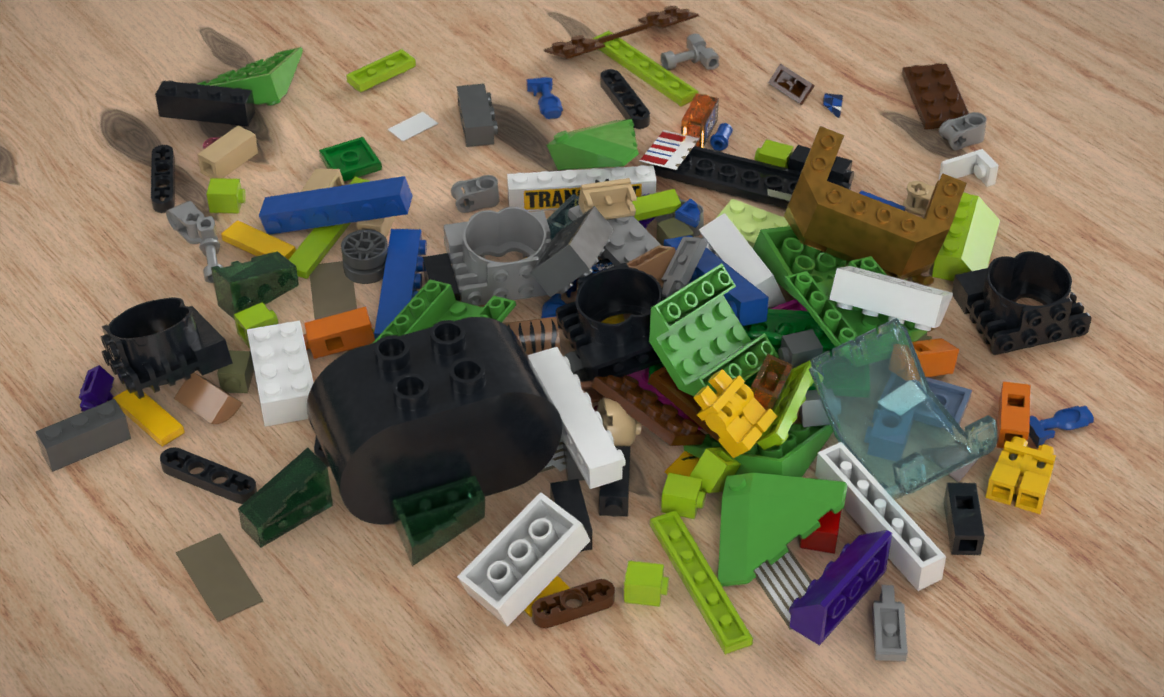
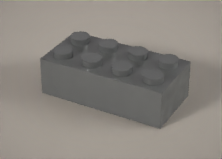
[530,206,614,297]

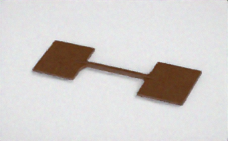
[544,6,699,59]

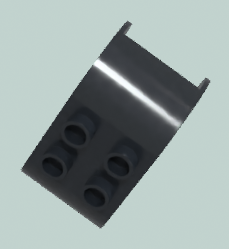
[307,317,562,525]

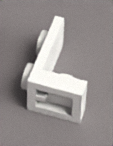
[939,149,999,187]

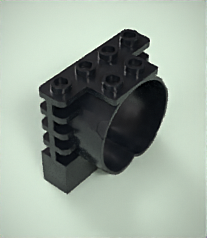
[952,251,1092,355]
[556,263,667,383]
[101,297,233,399]

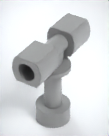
[660,34,719,70]
[197,216,225,283]

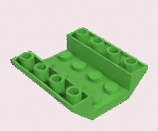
[784,256,928,367]
[649,263,779,396]
[373,279,516,343]

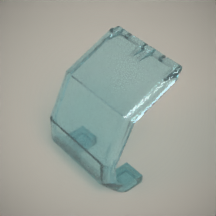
[809,318,998,499]

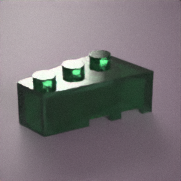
[211,251,299,320]
[238,447,333,548]
[392,476,486,566]

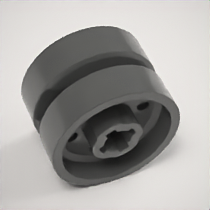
[341,230,388,284]

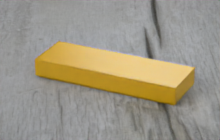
[221,220,296,267]
[113,389,185,447]

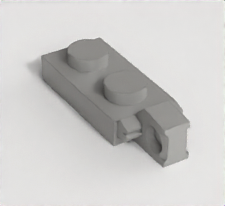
[662,237,708,297]
[872,585,907,662]

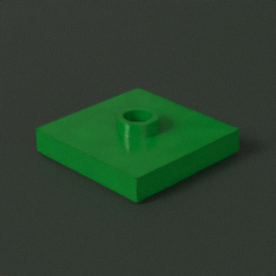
[319,137,382,181]

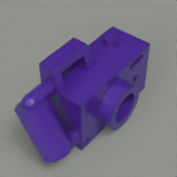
[78,365,114,412]

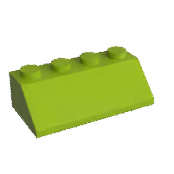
[932,193,1000,281]

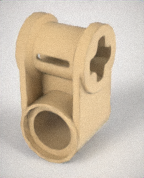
[903,181,935,216]

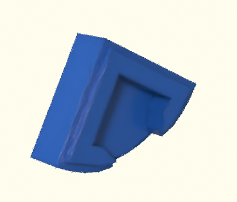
[675,199,700,228]

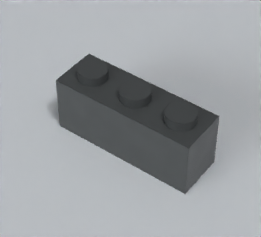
[457,83,498,147]
[36,399,131,472]

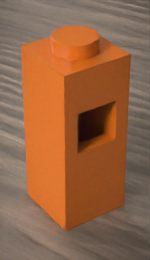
[303,307,375,359]
[887,338,959,380]
[997,381,1031,448]

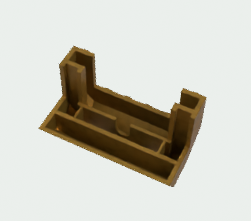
[784,126,967,279]

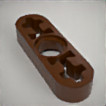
[532,579,615,628]

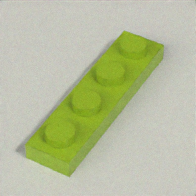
[757,360,818,450]

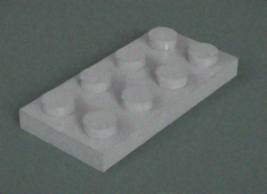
[568,205,662,266]

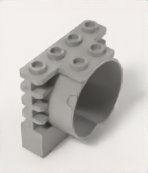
[444,207,559,306]

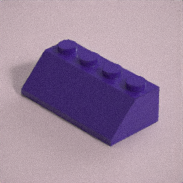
[789,530,892,646]

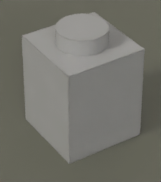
[799,388,840,427]

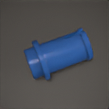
[710,123,733,151]

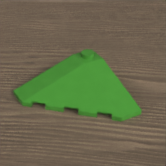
[197,47,303,106]
[547,119,639,170]
[753,226,847,305]
[684,423,837,477]
[718,473,847,587]

